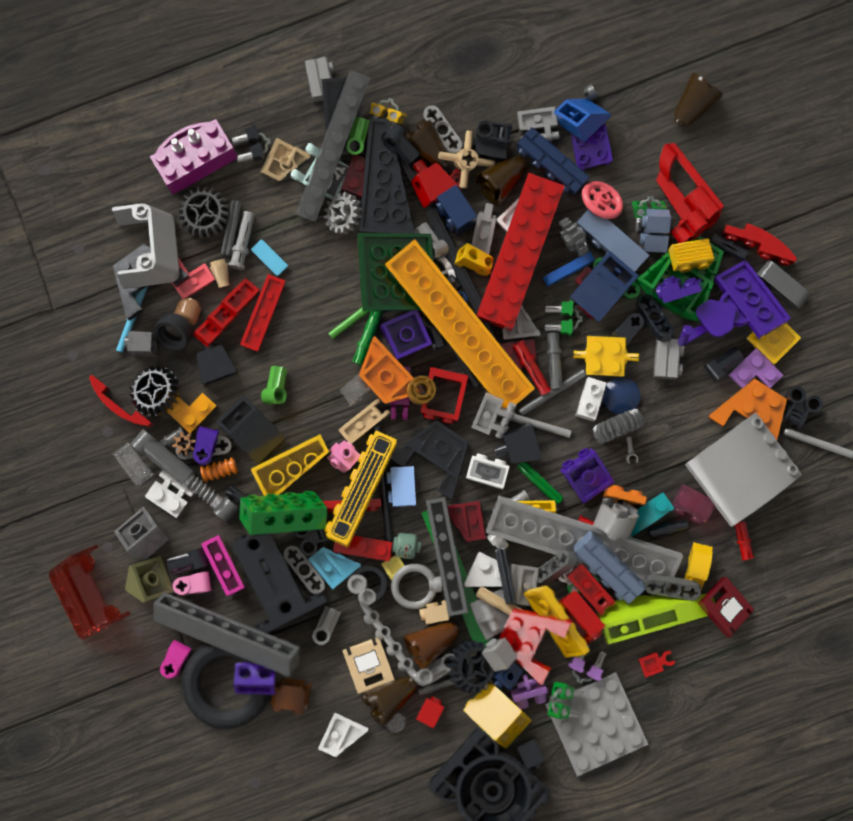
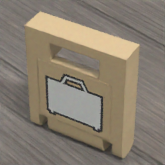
[342,638,395,694]

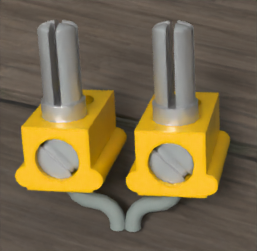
[369,98,407,126]

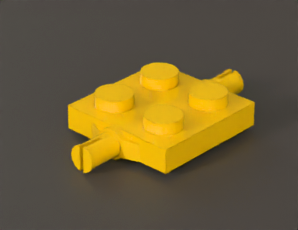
[573,336,639,376]

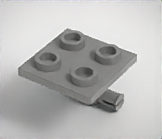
[469,588,510,640]

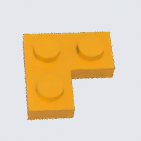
[167,393,217,434]

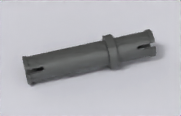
[547,332,563,391]

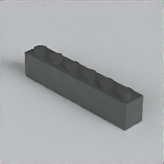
[426,497,468,616]

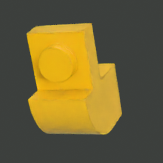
[684,542,712,591]

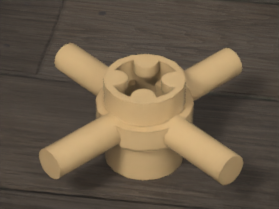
[438,131,494,189]

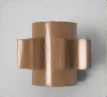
[172,432,196,456]

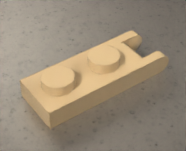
[339,398,391,444]

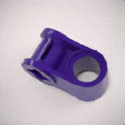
[193,426,219,465]

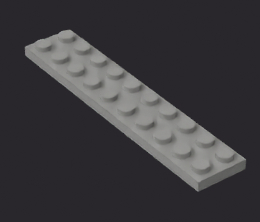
[486,496,683,589]

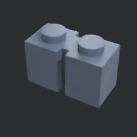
[640,209,671,253]

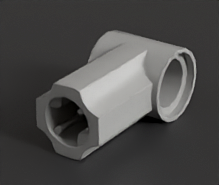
[415,223,449,260]
[313,606,341,645]
[421,653,454,684]

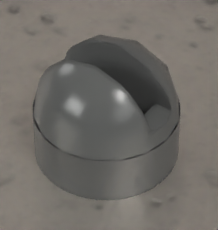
[583,84,599,101]

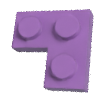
[729,348,783,389]

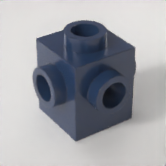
[491,662,524,690]

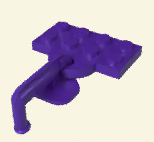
[678,260,791,346]

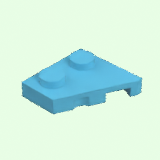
[308,547,361,590]

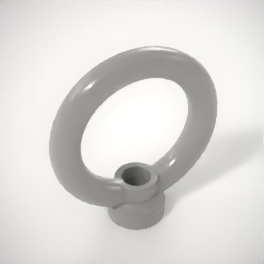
[391,564,442,609]

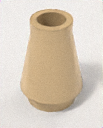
[209,259,230,288]

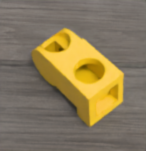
[455,243,494,276]

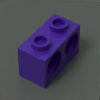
[234,662,276,695]

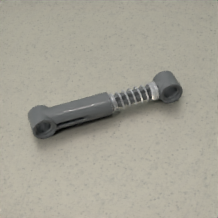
[130,429,240,524]

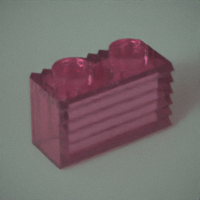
[671,484,715,525]

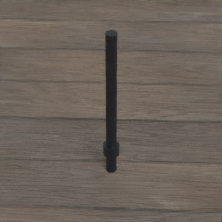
[373,426,393,542]

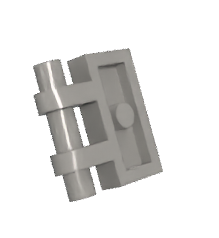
[517,107,559,142]
[471,392,516,439]

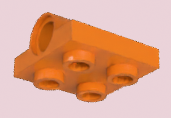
[603,485,646,506]

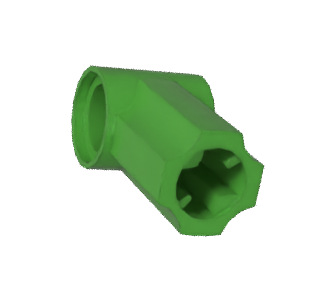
[345,117,370,155]
[261,366,287,405]

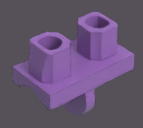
[510,675,548,709]

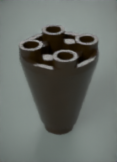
[405,118,451,168]
[361,676,418,725]

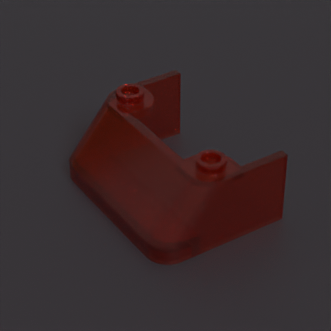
[49,544,131,640]

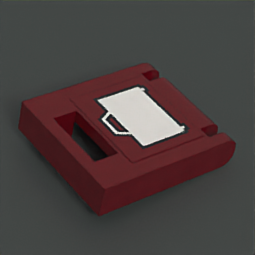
[698,577,754,638]

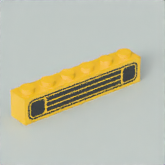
[325,431,397,548]

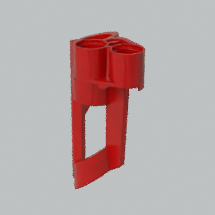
[656,143,724,243]

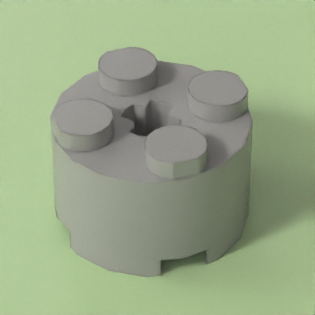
[593,498,639,540]

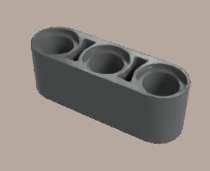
[757,260,811,310]

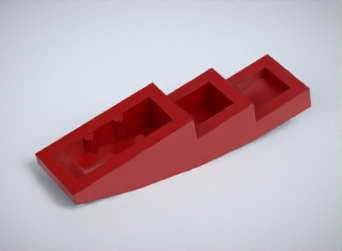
[193,278,260,347]

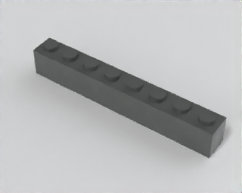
[295,70,370,222]
[153,592,300,677]

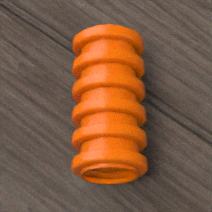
[200,457,238,482]

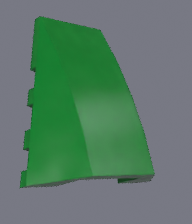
[636,236,724,322]

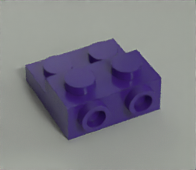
[656,276,703,303]
[560,448,615,504]

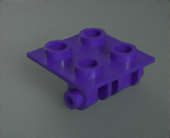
[571,124,613,170]

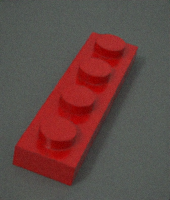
[240,274,286,352]

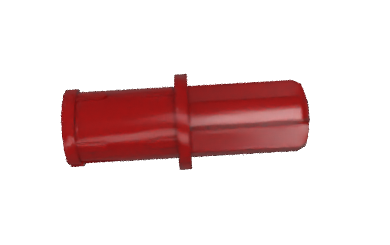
[735,521,754,560]

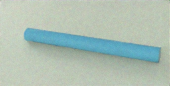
[116,286,148,353]

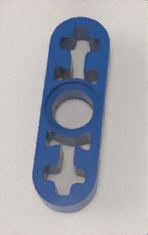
[542,252,595,287]

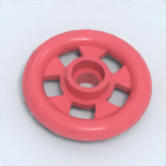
[582,181,623,219]

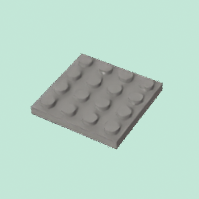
[545,672,648,776]

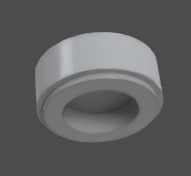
[348,575,367,594]

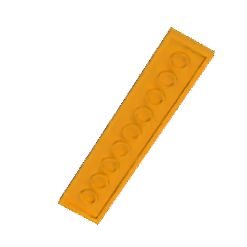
[384,240,535,408]

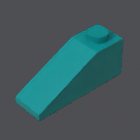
[630,493,674,537]

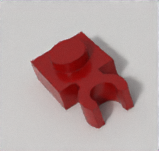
[638,651,675,678]

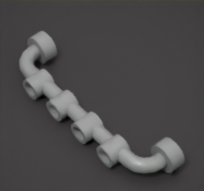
[358,589,433,686]

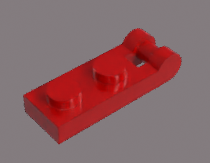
[566,563,616,616]

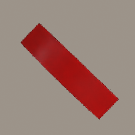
[89,375,154,427]

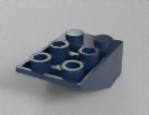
[570,251,639,322]

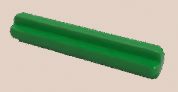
[517,462,563,505]

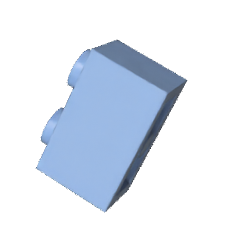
[387,466,416,507]

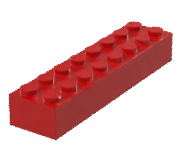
[476,173,564,332]

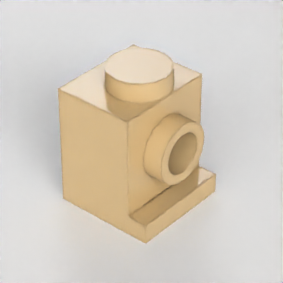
[419,601,449,624]

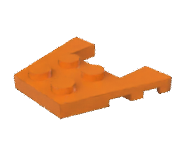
[708,379,787,440]

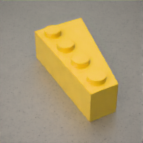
[251,434,329,496]

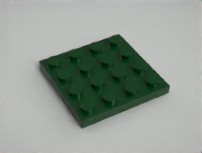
[357,233,433,311]

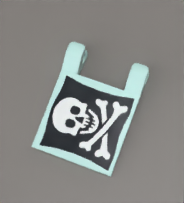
[291,143,349,200]

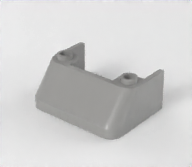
[112,203,180,289]

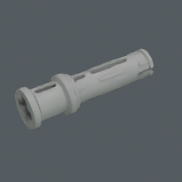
[228,211,255,270]

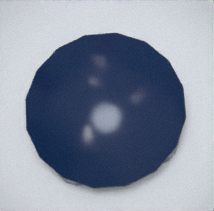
[602,377,640,415]

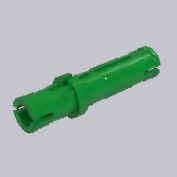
[352,311,383,366]

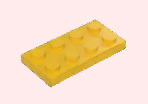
[523,586,590,658]

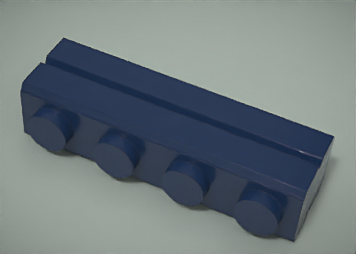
[516,127,589,195]

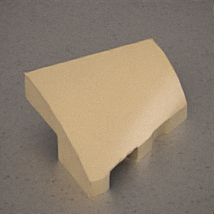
[260,138,311,181]

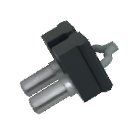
[232,125,271,162]

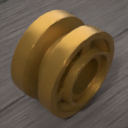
[407,376,436,405]

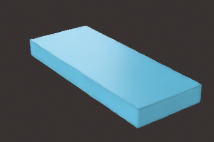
[251,239,288,277]

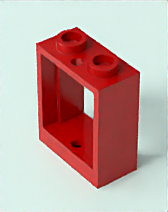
[420,367,468,424]
[558,590,605,645]

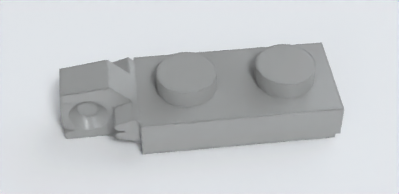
[472,203,496,254]

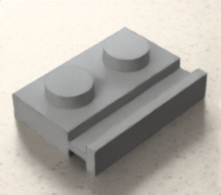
[510,564,539,606]

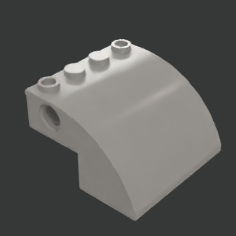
[685,413,802,527]

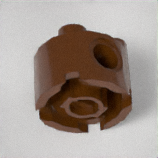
[270,678,312,714]

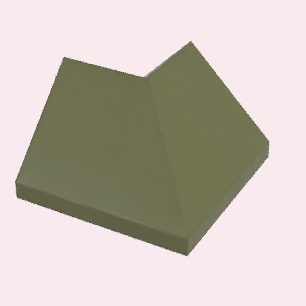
[125,556,174,603]

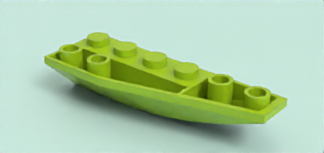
[597,594,715,644]

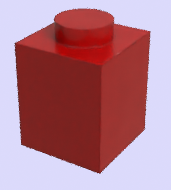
[416,696,444,728]

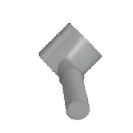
[626,437,638,464]

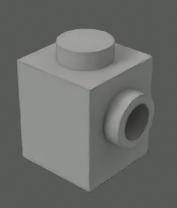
[482,638,518,671]

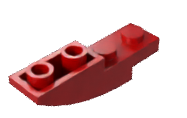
[722,223,797,266]

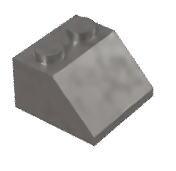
[114,506,170,563]

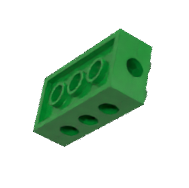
[239,491,327,535]

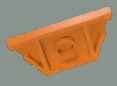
[359,337,425,404]

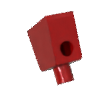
[411,159,458,208]

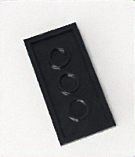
[321,77,366,155]

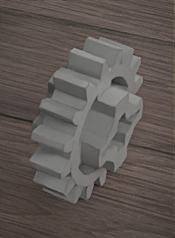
[324,192,362,234]

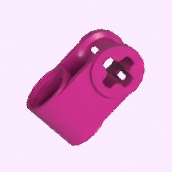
[160,640,192,678]

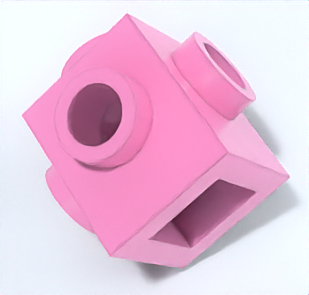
[327,440,360,473]

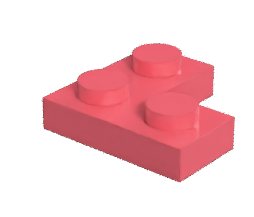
[173,259,216,299]

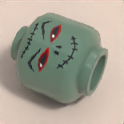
[393,533,421,559]

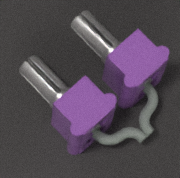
[568,645,606,684]

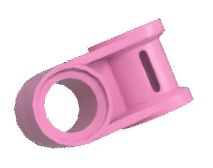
[173,572,212,596]

